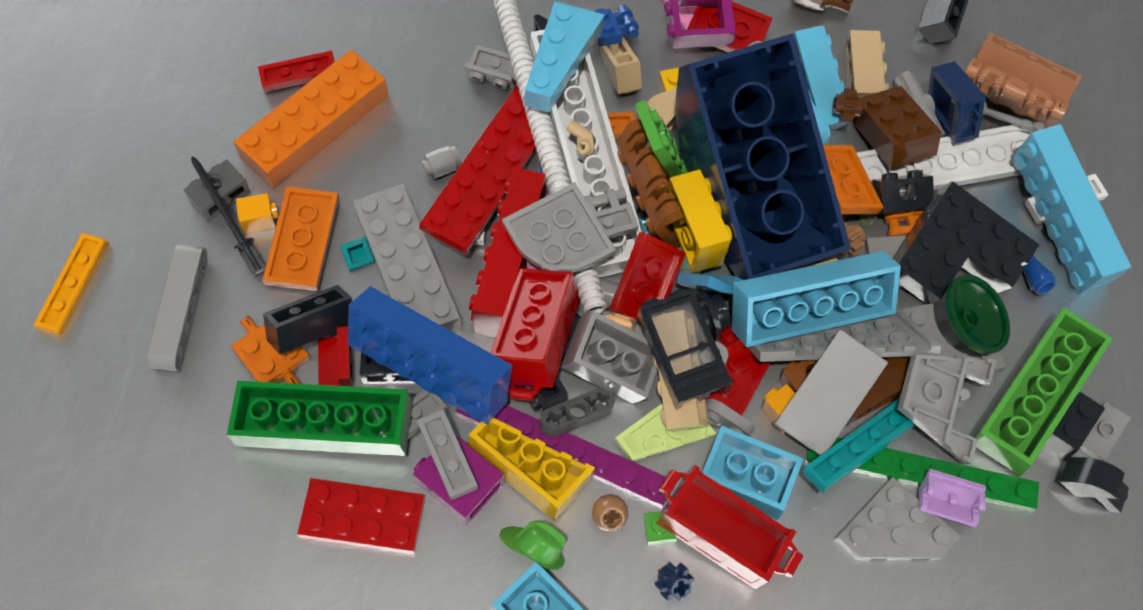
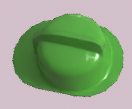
[499,521,566,570]

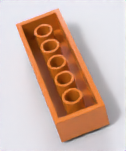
[233,49,389,189]

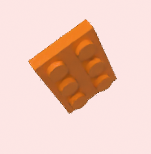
[823,145,884,214]

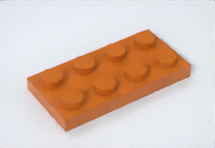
[263,186,340,291]

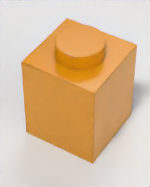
[236,193,279,234]
[761,384,795,435]

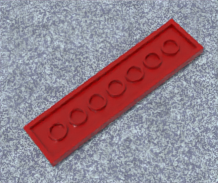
[419,85,537,254]

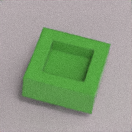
[643,511,677,545]

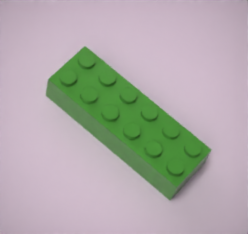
[974,307,1113,476]

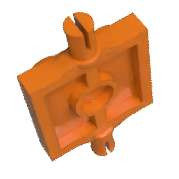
[231,316,310,384]

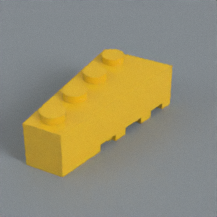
[468,418,595,521]

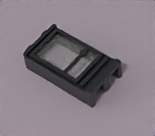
[638,289,733,410]

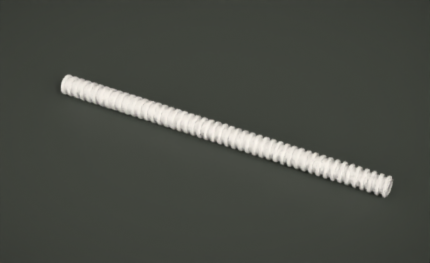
[493,0,607,314]

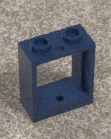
[928,61,986,144]

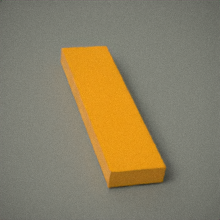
[33,233,109,337]

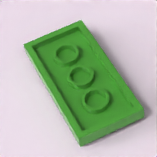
[635,100,689,177]

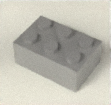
[561,311,658,404]

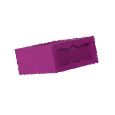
[664,0,736,48]

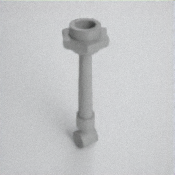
[972,101,1044,132]

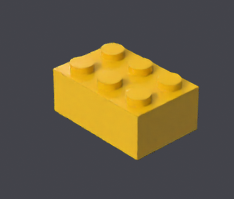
[666,169,732,273]

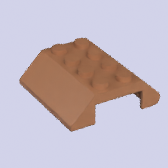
[965,32,1082,127]

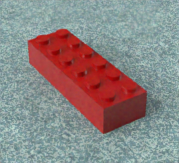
[469,167,546,337]

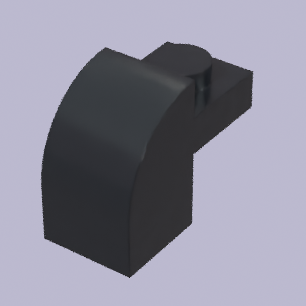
[1060,457,1129,513]

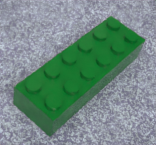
[227,381,413,456]

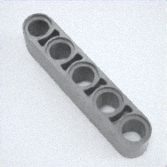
[147,245,207,371]

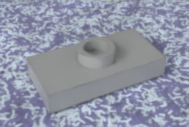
[1080,402,1131,461]

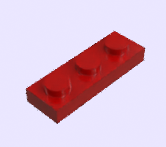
[258,50,335,92]

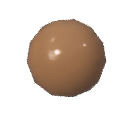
[592,494,628,532]

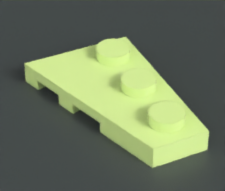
[614,403,717,462]

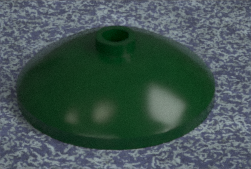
[945,274,1010,355]

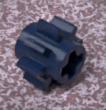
[655,562,694,601]

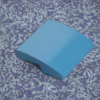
[676,273,742,294]

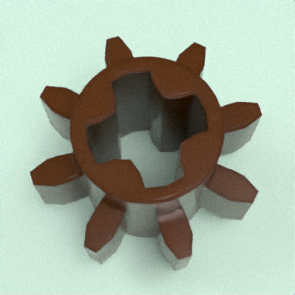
[833,88,864,122]

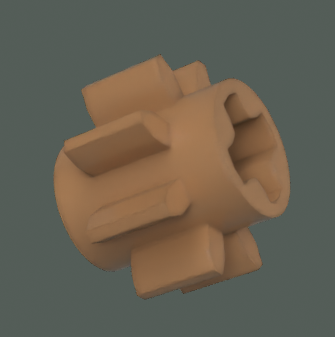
[840,222,866,256]

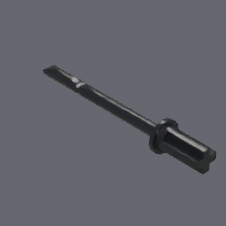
[191,156,266,276]

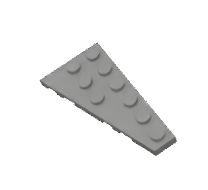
[748,307,941,362]

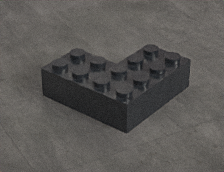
[893,181,1040,304]

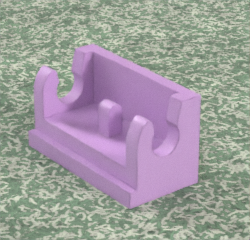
[919,468,986,528]

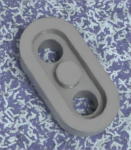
[705,398,755,437]

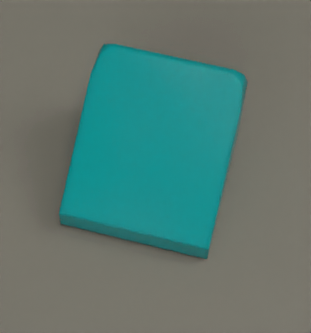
[339,236,375,271]

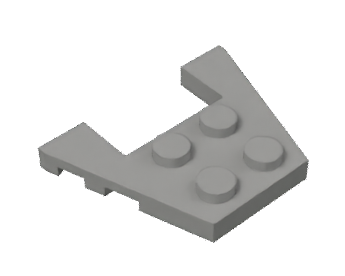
[897,354,997,465]

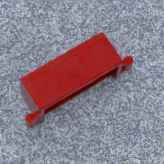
[490,268,580,401]
[656,465,804,589]

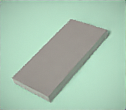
[774,329,888,456]

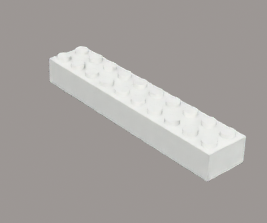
[530,30,642,278]

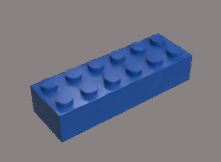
[348,286,512,424]

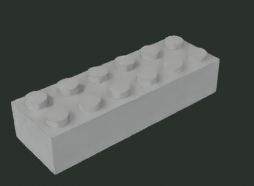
[352,183,462,333]

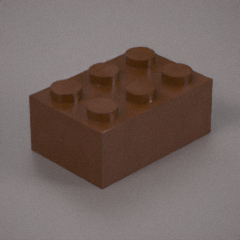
[852,86,942,169]

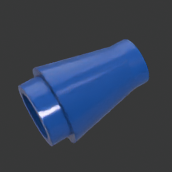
[1023,255,1056,295]

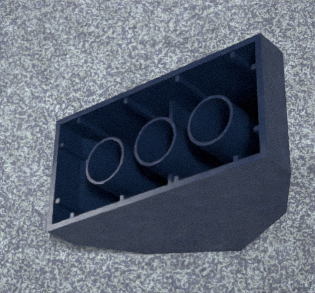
[675,33,851,280]

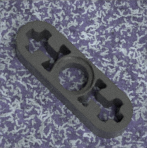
[539,388,615,437]

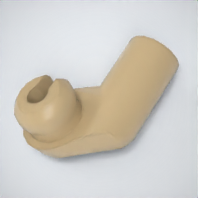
[566,120,594,156]

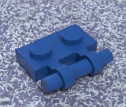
[593,4,639,47]

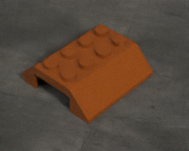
[617,119,685,248]

